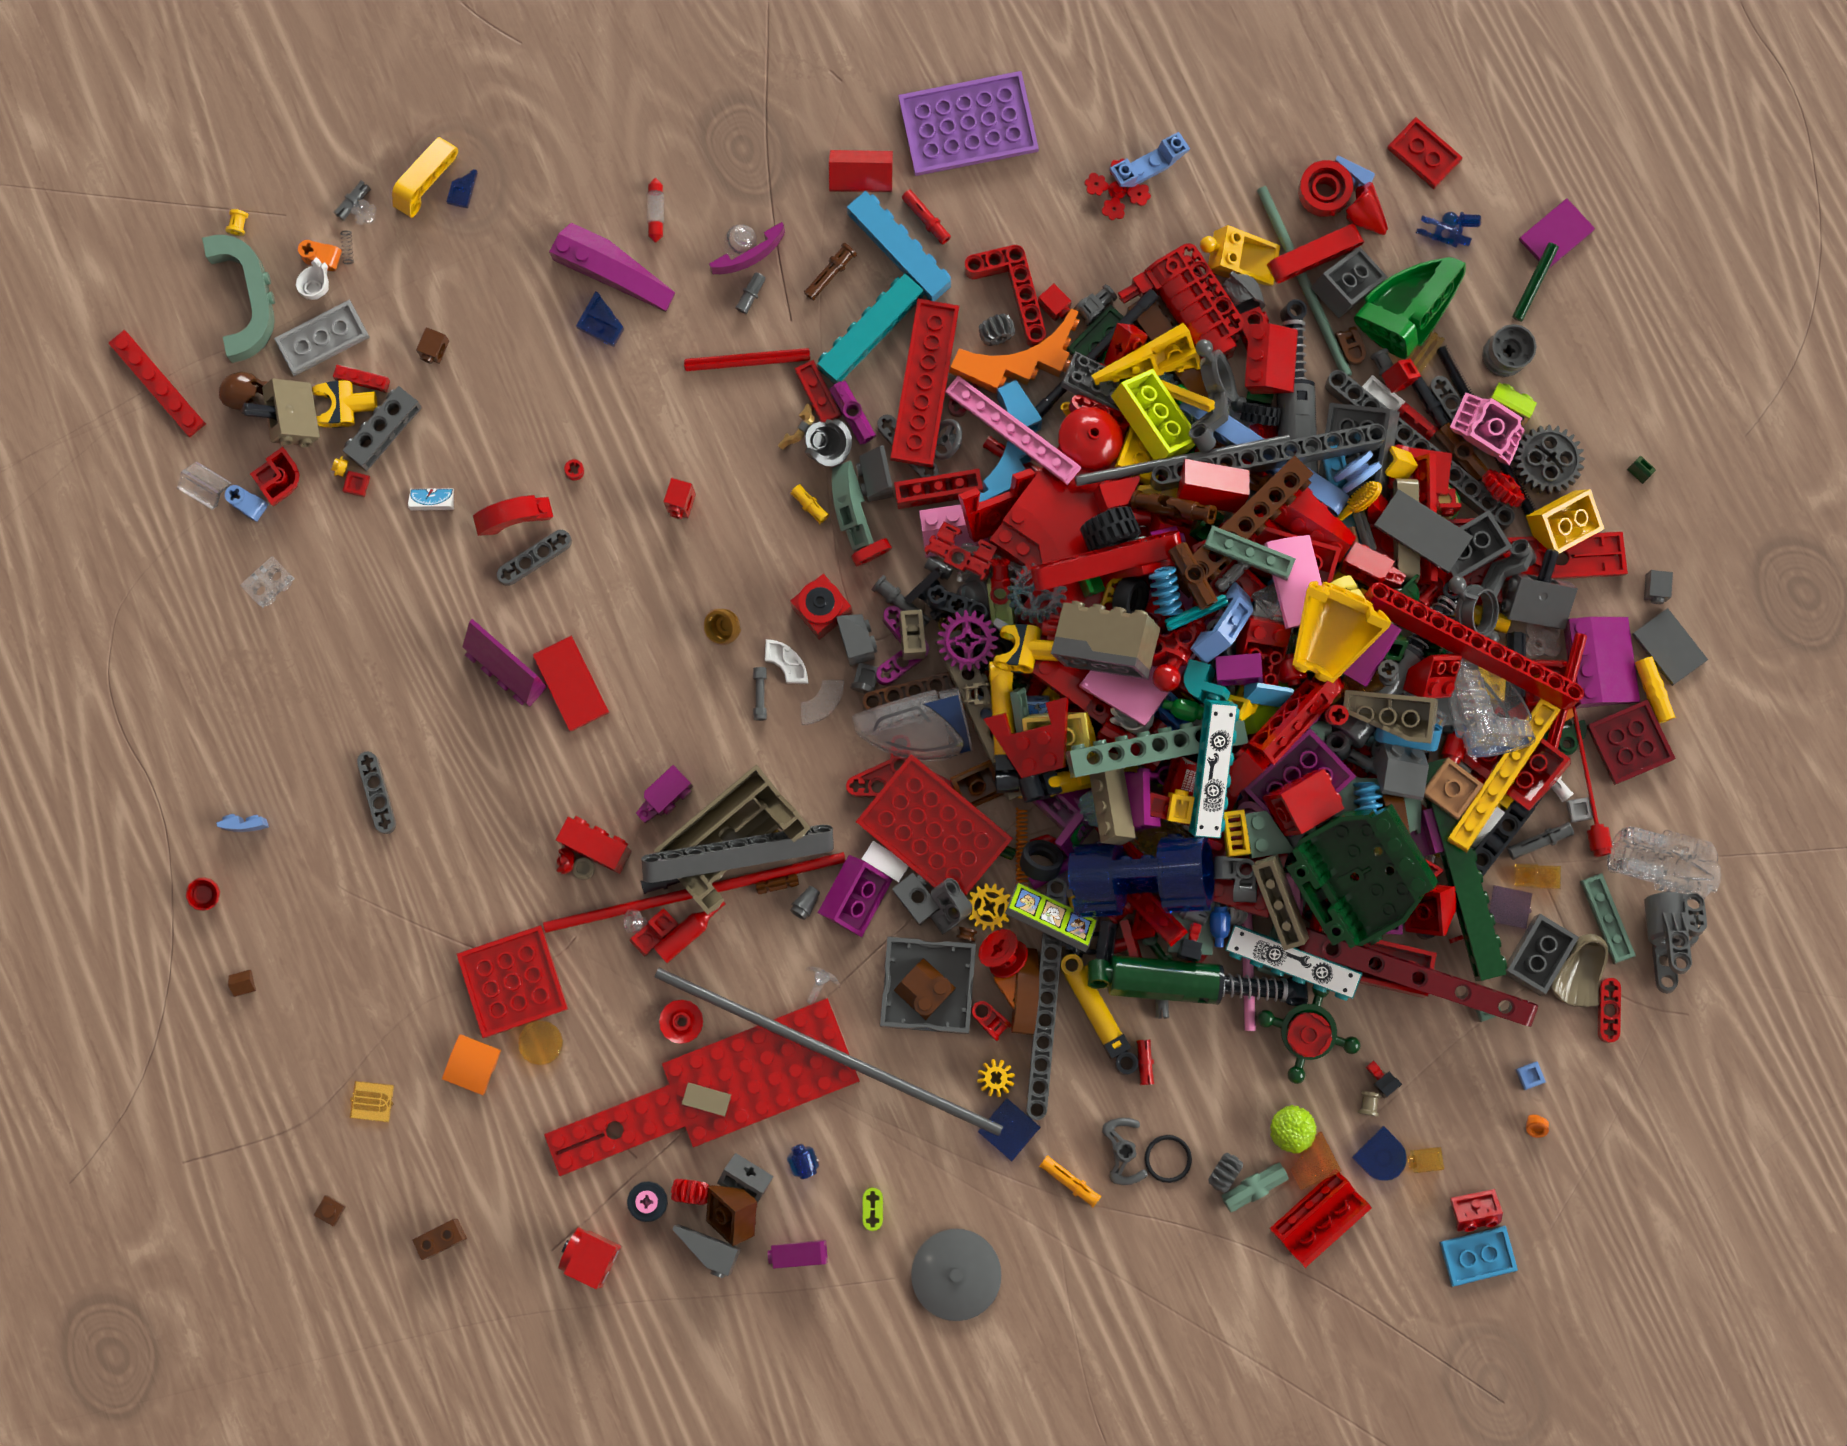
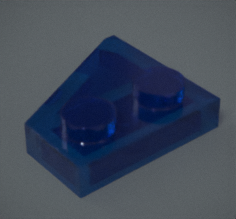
[576,291,624,347]

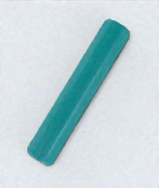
[1165,595,1228,631]

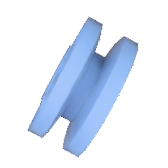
[1333,450,1382,493]

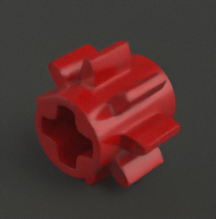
[1042,614,1060,641]

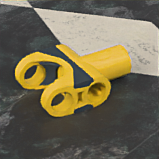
[312,380,378,428]
[993,624,1058,673]

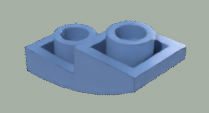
[216,814,269,832]

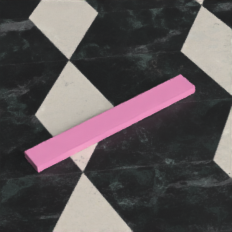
[945,376,1081,485]

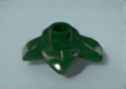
[1544,719,1587,755]

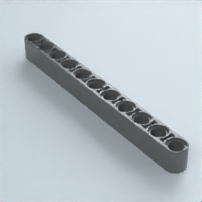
[1325,370,1515,530]
[1150,424,1386,491]
[1026,877,1067,1120]

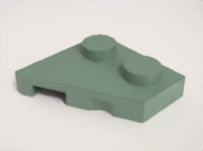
[1245,811,1293,859]

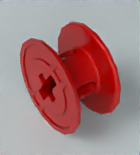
[978,929,1028,978]

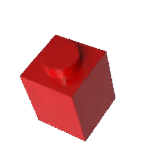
[1038,283,1071,321]

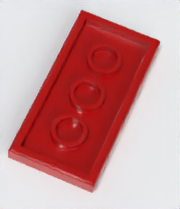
[532,635,610,732]

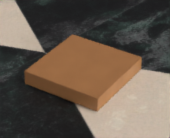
[1424,758,1484,820]

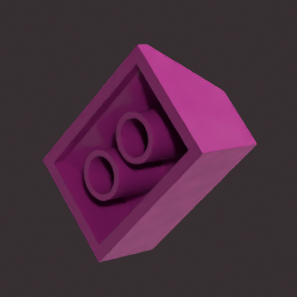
[1344,623,1402,687]
[818,855,893,937]

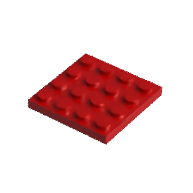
[457,925,569,1038]

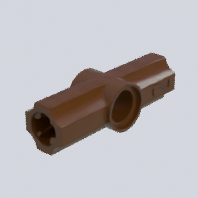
[1434,423,1489,482]
[1168,542,1218,610]

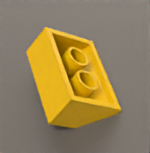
[1526,489,1604,553]

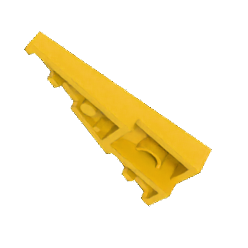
[1091,323,1201,385]

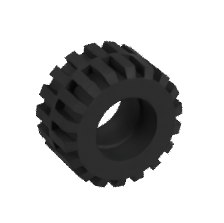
[1080,506,1141,551]

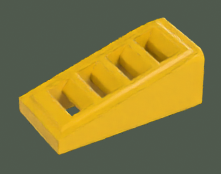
[1223,810,1251,857]

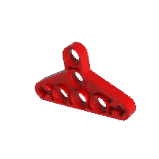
[846,734,953,797]

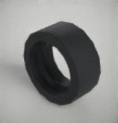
[1112,577,1149,614]
[1019,840,1064,882]

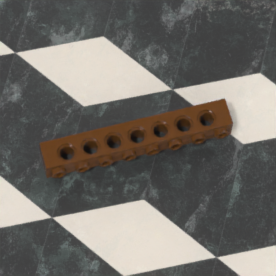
[1174,455,1314,598]

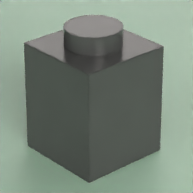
[1644,570,1673,604]

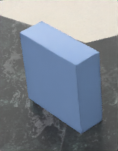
[1515,1061,1546,1090]

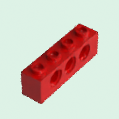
[894,469,983,509]

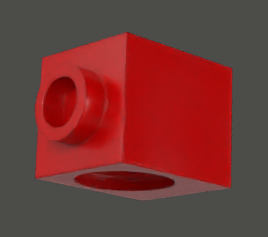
[1381,358,1421,393]

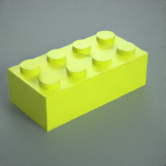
[1111,369,1195,460]

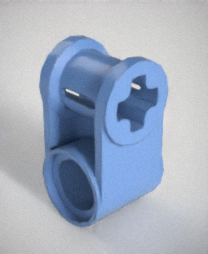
[225,485,269,522]

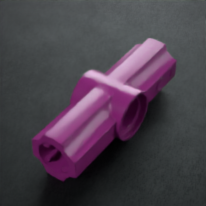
[829,381,876,445]

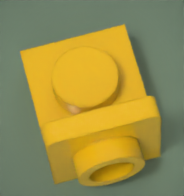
[1166,789,1195,824]

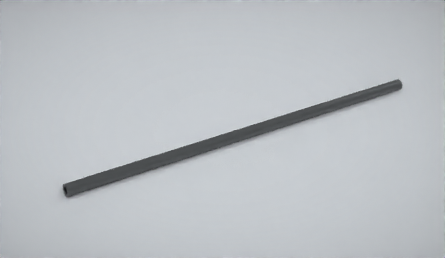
[655,967,1003,1136]

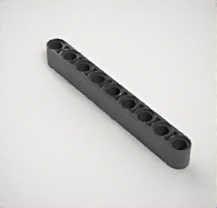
[641,824,834,883]

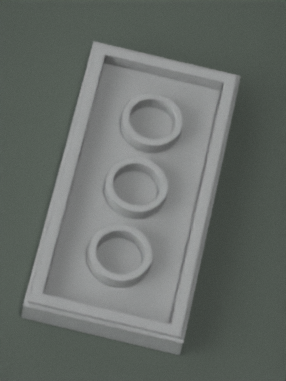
[274,299,370,376]

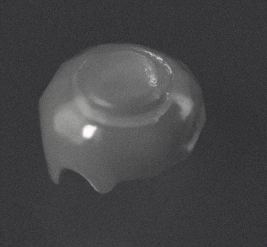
[724,225,757,258]

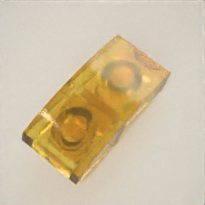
[1515,864,1561,889]

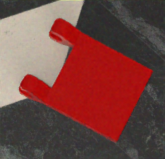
[1388,444,1452,496]

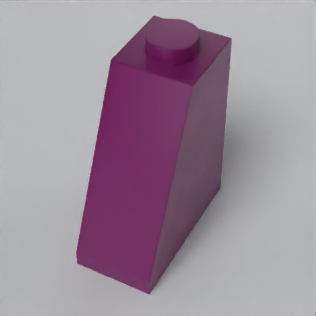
[768,1240,828,1269]

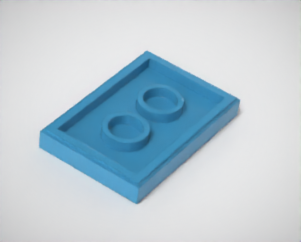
[1439,1226,1518,1287]

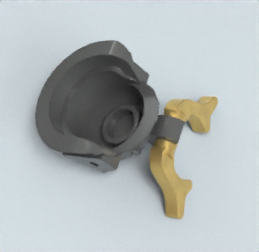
[778,403,852,466]

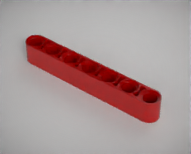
[1030,530,1182,591]

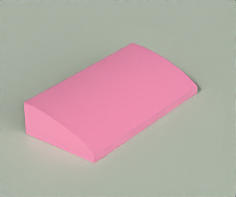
[1264,535,1322,629]

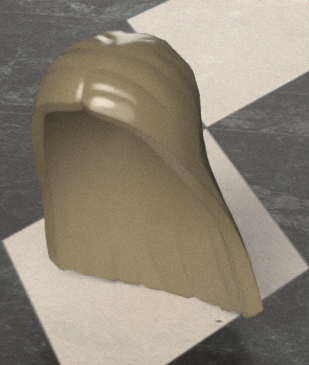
[1552,934,1608,1007]

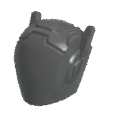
[1219,271,1265,314]

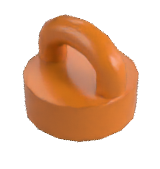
[1526,1114,1549,1138]

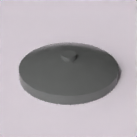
[911,1229,1002,1321]

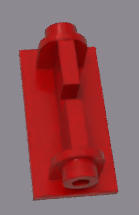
[1397,402,1438,441]

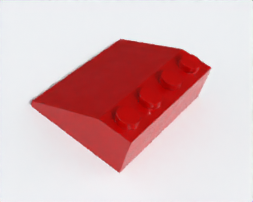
[1462,706,1571,811]

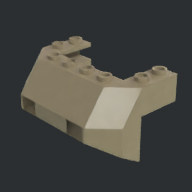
[654,764,810,915]

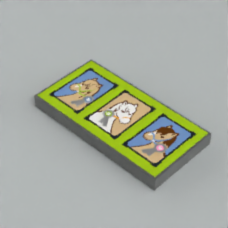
[1005,882,1098,952]

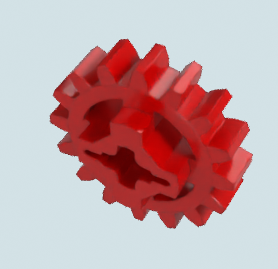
[1481,469,1525,507]

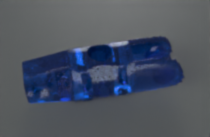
[1416,215,1472,248]

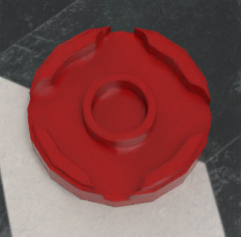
[1287,1013,1332,1057]

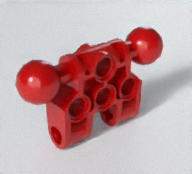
[1144,594,1219,692]

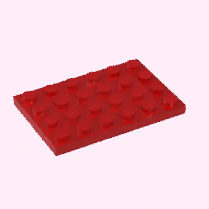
[856,754,1013,896]

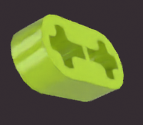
[863,1188,883,1231]

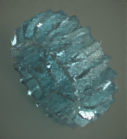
[1007,563,1067,623]

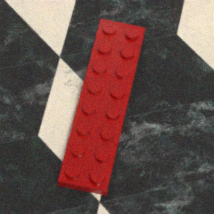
[890,299,959,468]

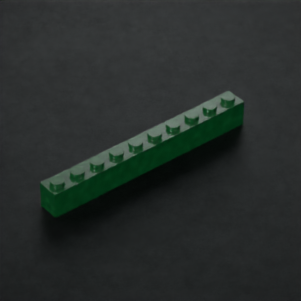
[1424,758,1508,981]

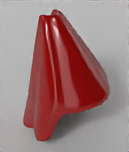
[1346,182,1388,235]

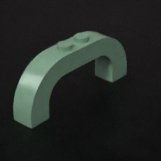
[202,235,275,363]

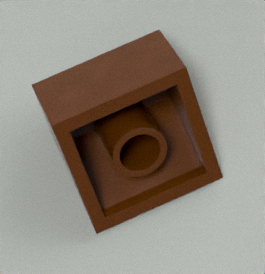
[706,1185,757,1246]

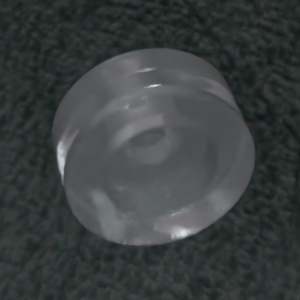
[624,910,647,933]

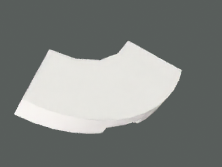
[765,639,808,684]

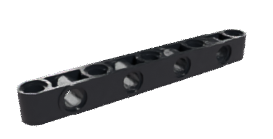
[1416,794,1545,940]

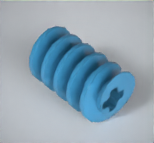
[1149,566,1183,616]
[1353,782,1383,812]

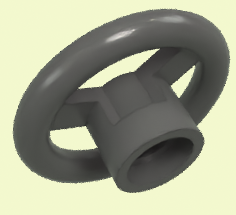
[934,419,962,460]

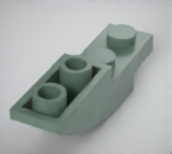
[832,461,874,551]

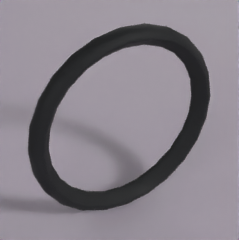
[1145,1135,1192,1183]

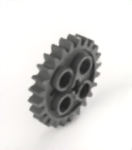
[1513,425,1585,495]

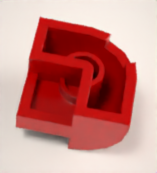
[250,447,300,507]

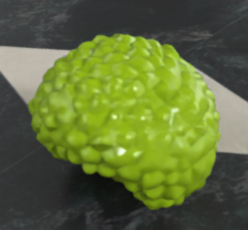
[1270,1105,1316,1154]

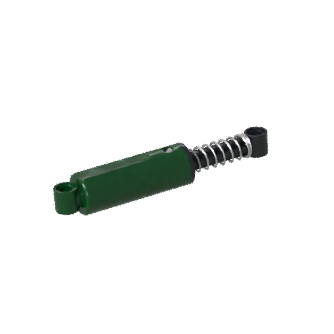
[1088,955,1308,1006]

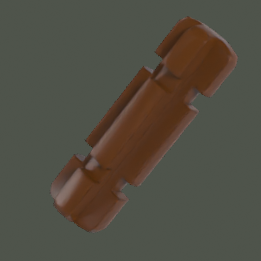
[756,874,799,894]

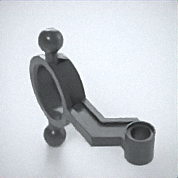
[1189,339,1247,452]
[1448,539,1537,643]

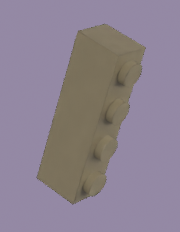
[1087,752,1136,845]
[1252,854,1309,951]

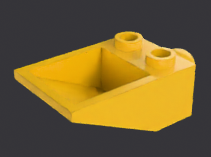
[1200,225,1280,286]

